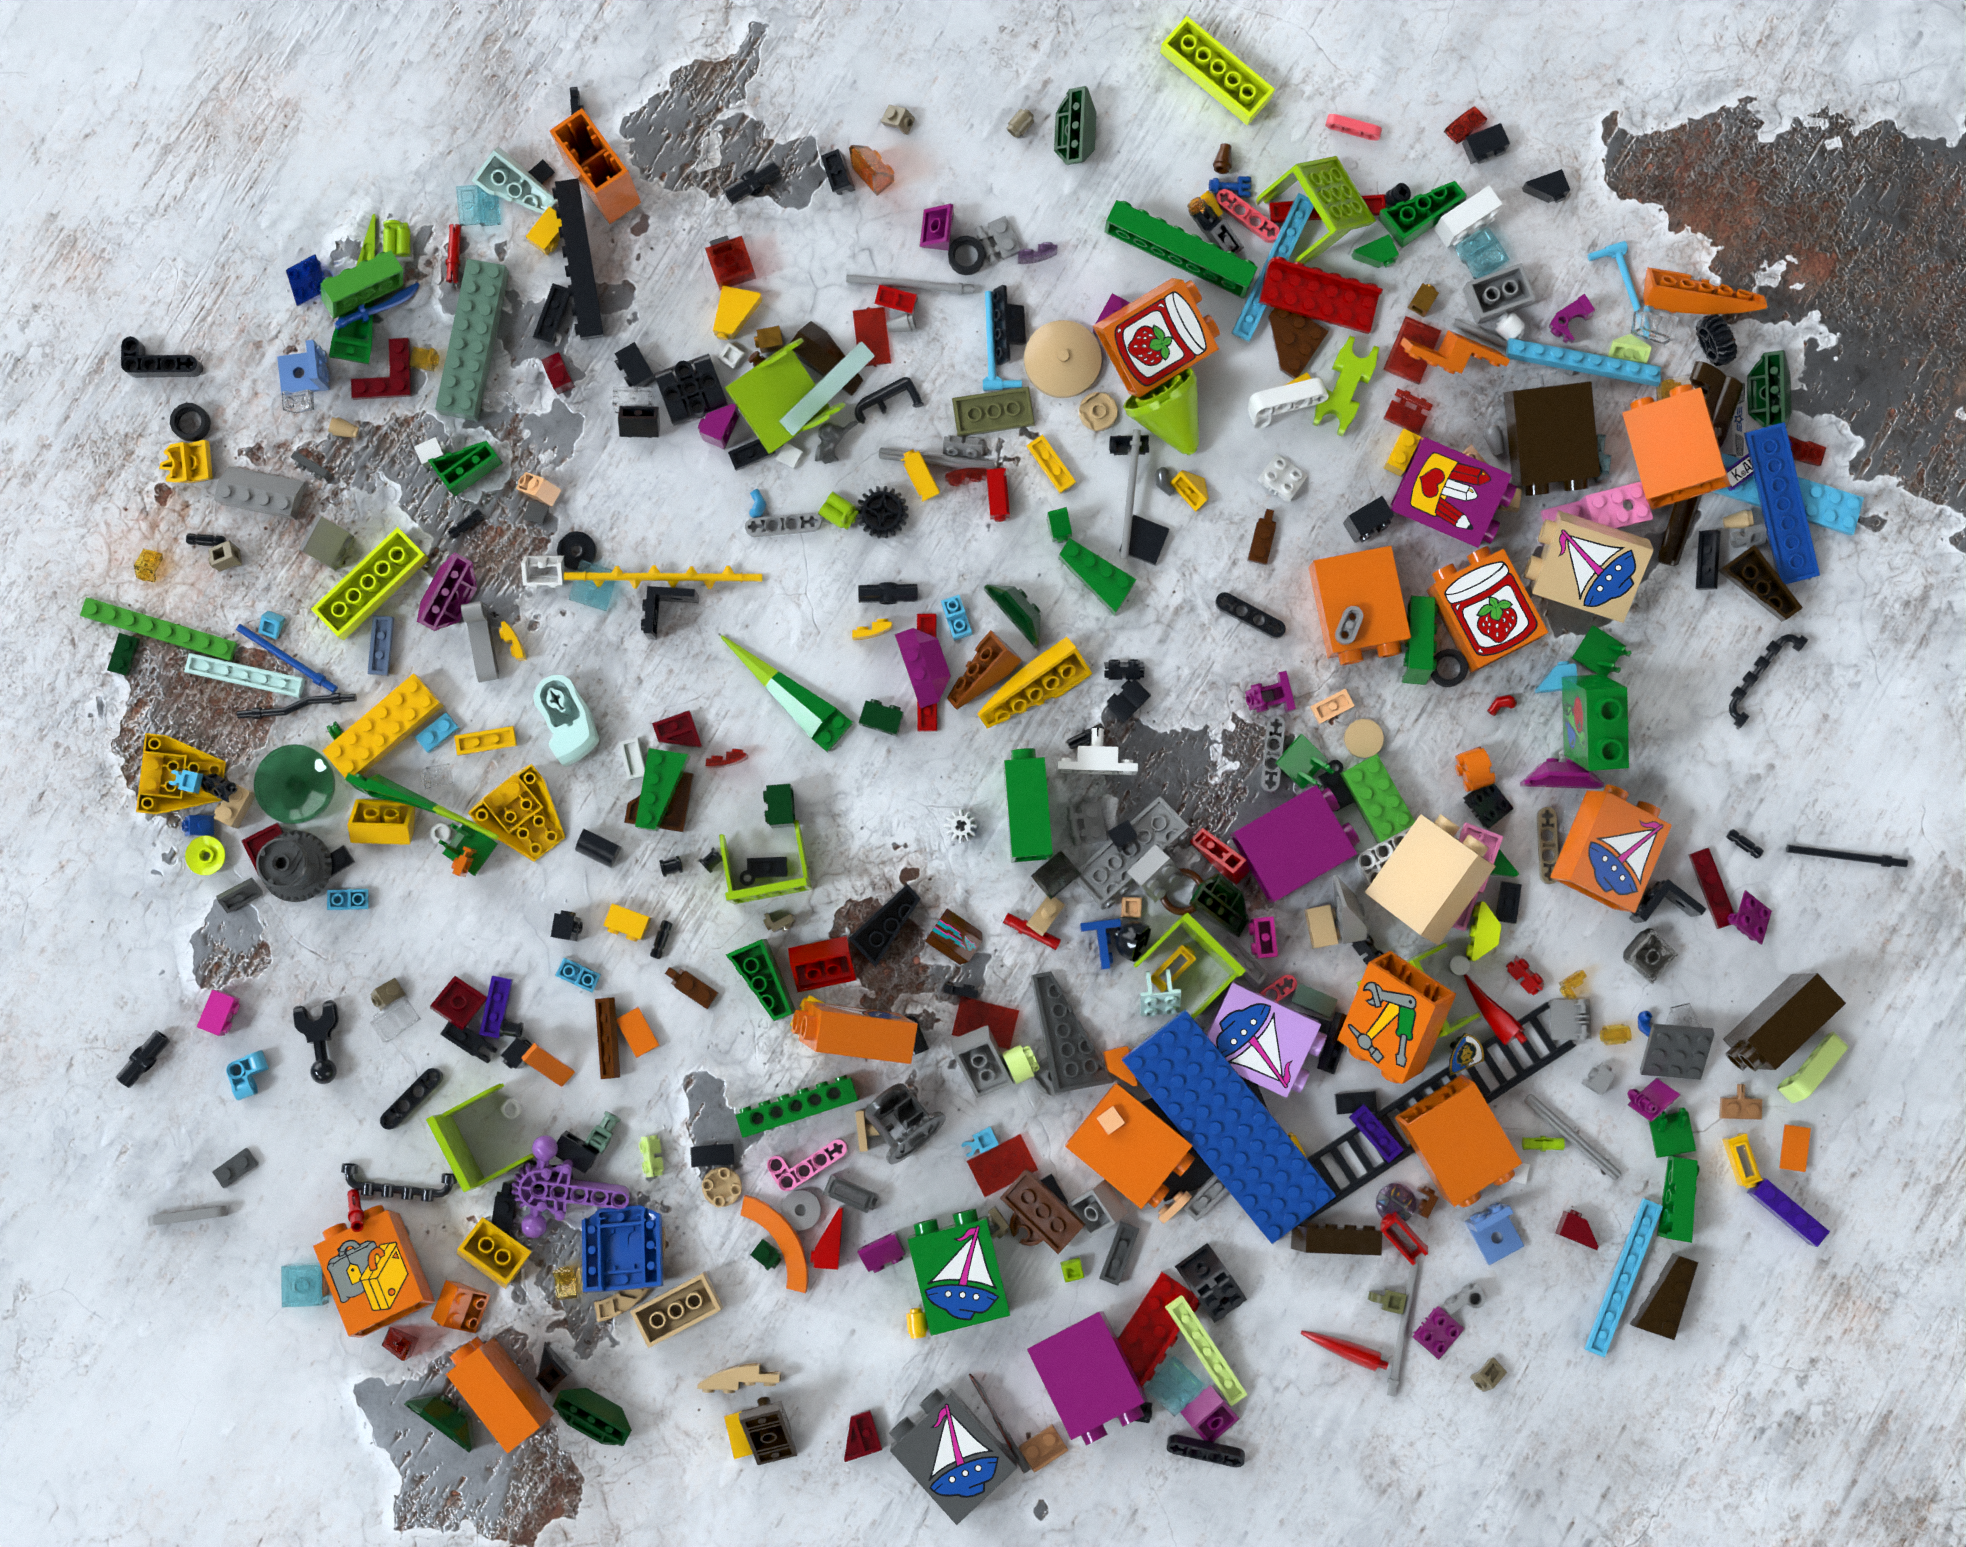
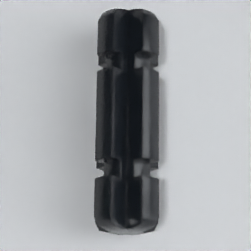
[448,509,484,539]
[186,533,226,546]
[1726,829,1764,859]
[650,920,672,959]

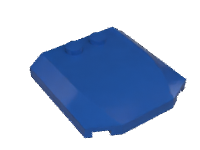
[582,1205,664,1293]

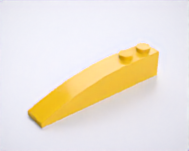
[977,636,1092,729]

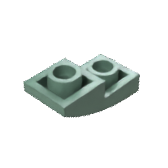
[1291,984,1338,1018]

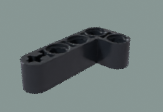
[121,336,203,378]

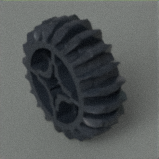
[1696,314,1737,366]
[856,486,909,539]

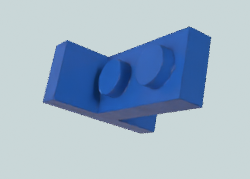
[1080,919,1121,970]

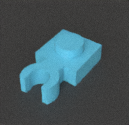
[169,770,203,794]
[961,1127,999,1157]

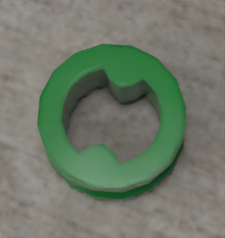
[327,721,344,740]

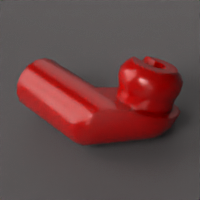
[1487,695,1517,716]

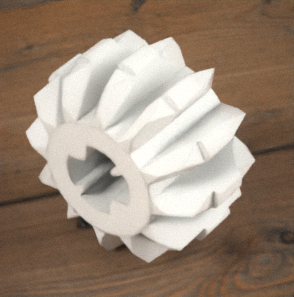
[944,809,978,843]

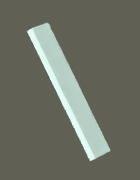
[779,342,874,436]
[184,653,306,698]

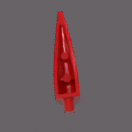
[1464,974,1527,1045]
[1301,1330,1389,1372]

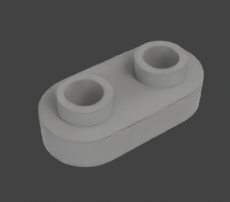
[1335,606,1363,645]

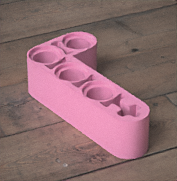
[767,1139,848,1191]

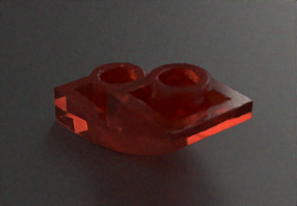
[1444,106,1487,144]
[1788,435,1826,466]
[945,468,986,487]
[705,749,748,768]

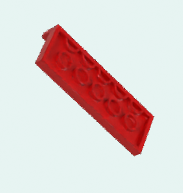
[1258,256,1383,334]
[1117,1271,1201,1391]

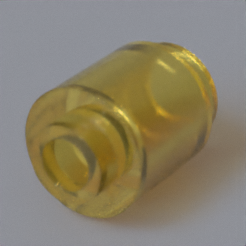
[1599,1024,1631,1046]

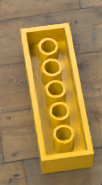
[322,673,444,778]

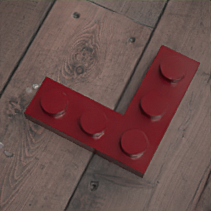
[351,338,412,400]

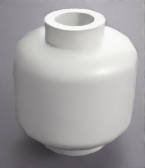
[1495,312,1525,341]

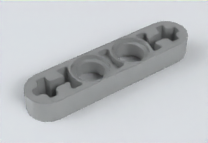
[745,513,822,537]
[1261,716,1285,793]
[148,1205,228,1226]

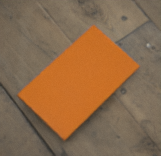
[616,1007,659,1058]
[1779,1124,1811,1172]

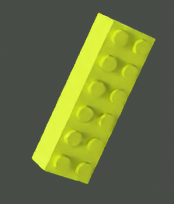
[1160,16,1275,126]
[311,527,429,640]

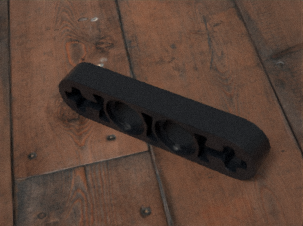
[1215,592,1286,639]
[380,1068,443,1130]
[1167,1434,1245,1468]

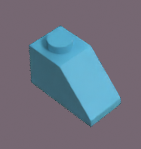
[1535,661,1577,693]

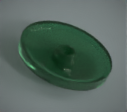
[254,744,335,824]

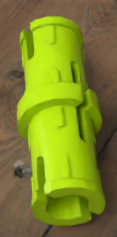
[1522,1136,1565,1152]

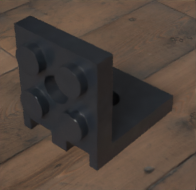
[641,586,699,640]
[1629,879,1707,923]
[1175,1243,1247,1323]

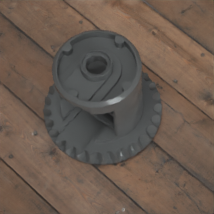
[256,830,332,902]
[865,1083,946,1165]

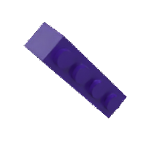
[1747,1178,1830,1247]

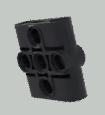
[654,353,728,426]

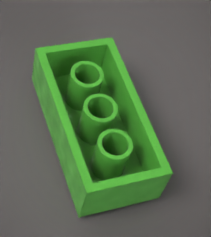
[321,250,403,319]
[1340,754,1415,844]

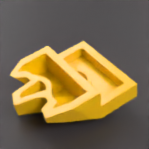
[159,440,213,483]

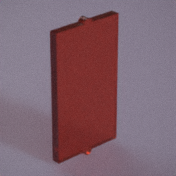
[853,307,891,367]

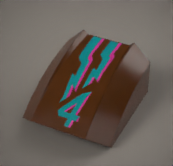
[925,908,982,965]

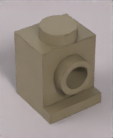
[208,540,243,572]

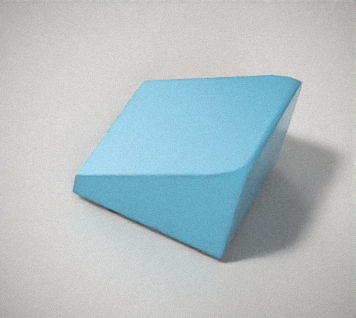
[258,611,285,639]

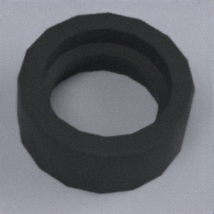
[948,235,985,275]
[170,403,211,442]
[1430,649,1468,687]

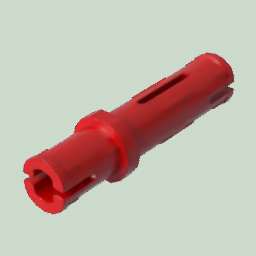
[446,224,462,283]
[1003,912,1061,950]
[347,1189,364,1232]

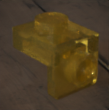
[134,548,163,583]
[552,1267,578,1301]

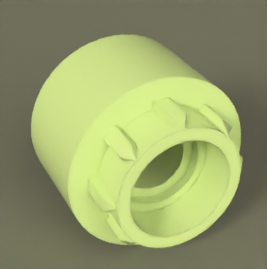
[1002,1045,1040,1085]

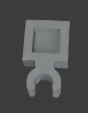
[1731,524,1767,548]

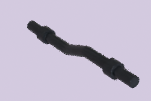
[237,693,357,720]

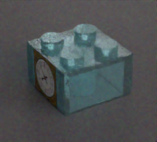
[281,1263,329,1307]

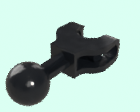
[293,1000,339,1084]

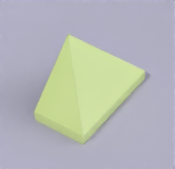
[1608,334,1652,364]

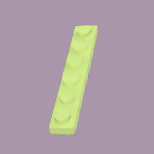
[1165,1295,1247,1406]

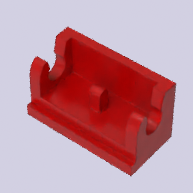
[874,285,918,314]

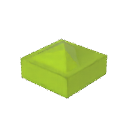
[1060,1257,1085,1283]

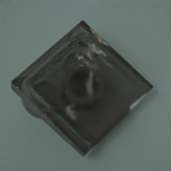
[1623,928,1678,984]

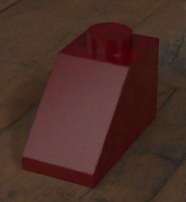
[541,352,575,395]
[1555,1209,1599,1250]

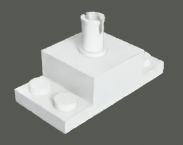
[1056,728,1138,775]

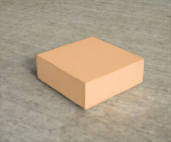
[1121,897,1142,918]
[1097,1106,1125,1135]

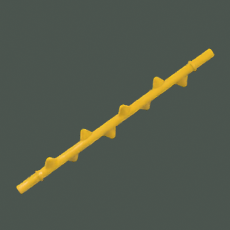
[564,565,762,589]

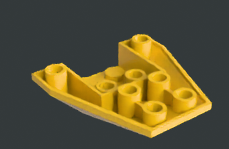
[136,733,226,814]
[468,763,565,862]

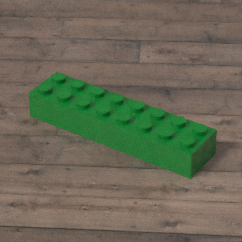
[1104,200,1258,299]

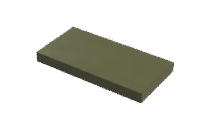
[952,387,1035,437]

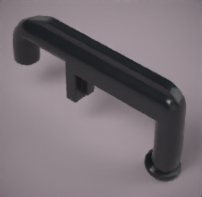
[854,377,924,424]

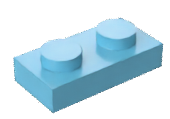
[415,712,460,753]

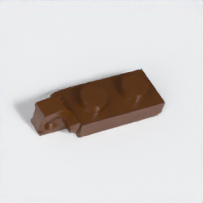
[1247,509,1276,565]
[665,967,719,1009]

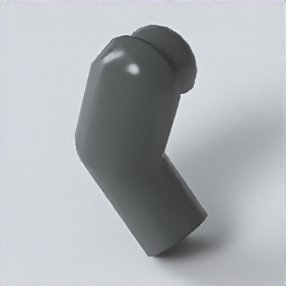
[1155,467,1176,496]

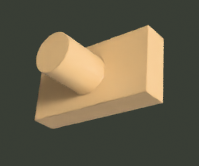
[1026,893,1065,936]
[855,1110,880,1152]

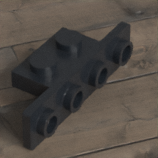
[992,285,1026,365]

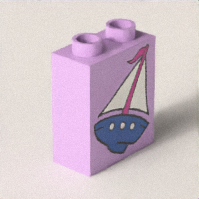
[1206,981,1327,1098]

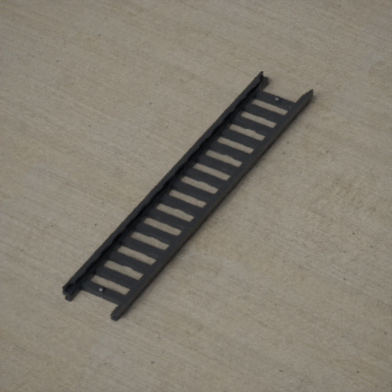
[1307,1002,1576,1221]

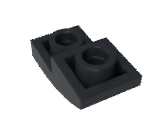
[690,1144,734,1168]

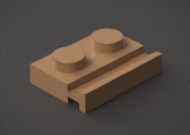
[1018,1424,1068,1473]

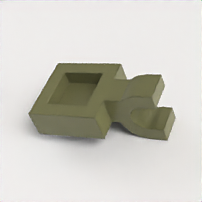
[1368,1289,1407,1315]

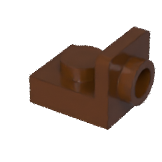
[1416,1185,1439,1219]

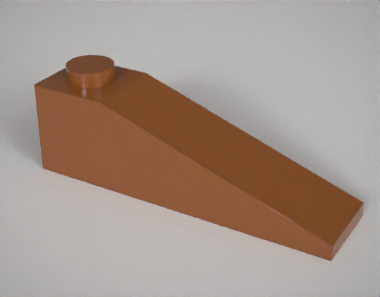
[947,630,1022,710]

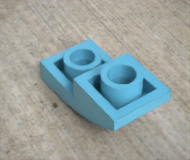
[941,595,973,641]
[327,889,368,910]
[555,957,601,993]

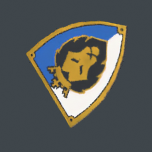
[1449,1033,1484,1076]

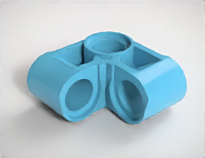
[226,1050,269,1101]

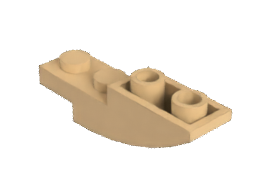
[697,1363,781,1393]

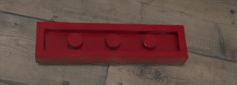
[1688,848,1734,929]

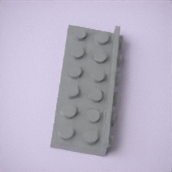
[1072,796,1190,910]

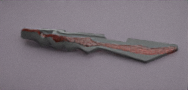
[969,1373,1030,1473]

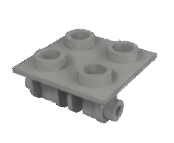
[1550,999,1592,1040]

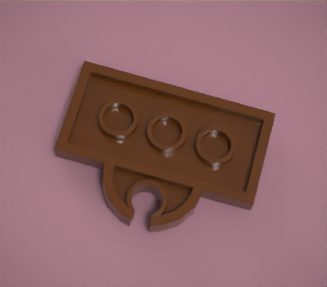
[1000,1168,1086,1254]

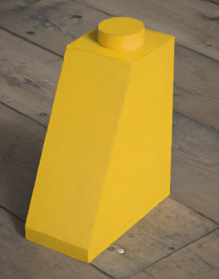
[713,286,762,341]

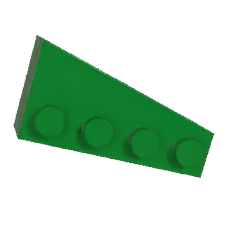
[1058,538,1137,616]
[635,748,691,832]
[726,939,796,1021]
[1657,1156,1699,1243]

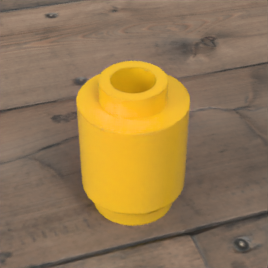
[906,1308,928,1339]

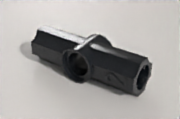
[723,160,782,205]
[858,582,918,605]
[116,1030,170,1088]

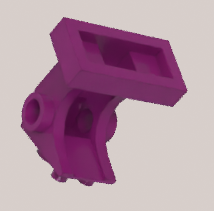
[1549,294,1595,344]
[1245,671,1296,713]

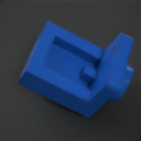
[182,815,214,837]

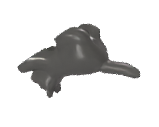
[815,421,858,464]

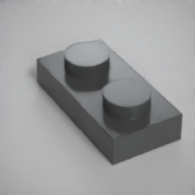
[291,451,332,481]
[216,877,263,914]
[212,1148,258,1188]

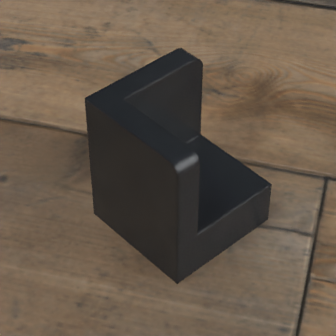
[1107,820,1138,852]

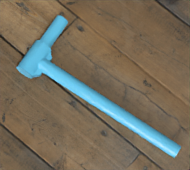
[1587,241,1652,339]
[983,291,1022,391]

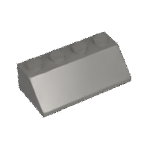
[213,466,305,520]

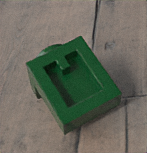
[750,1239,782,1271]

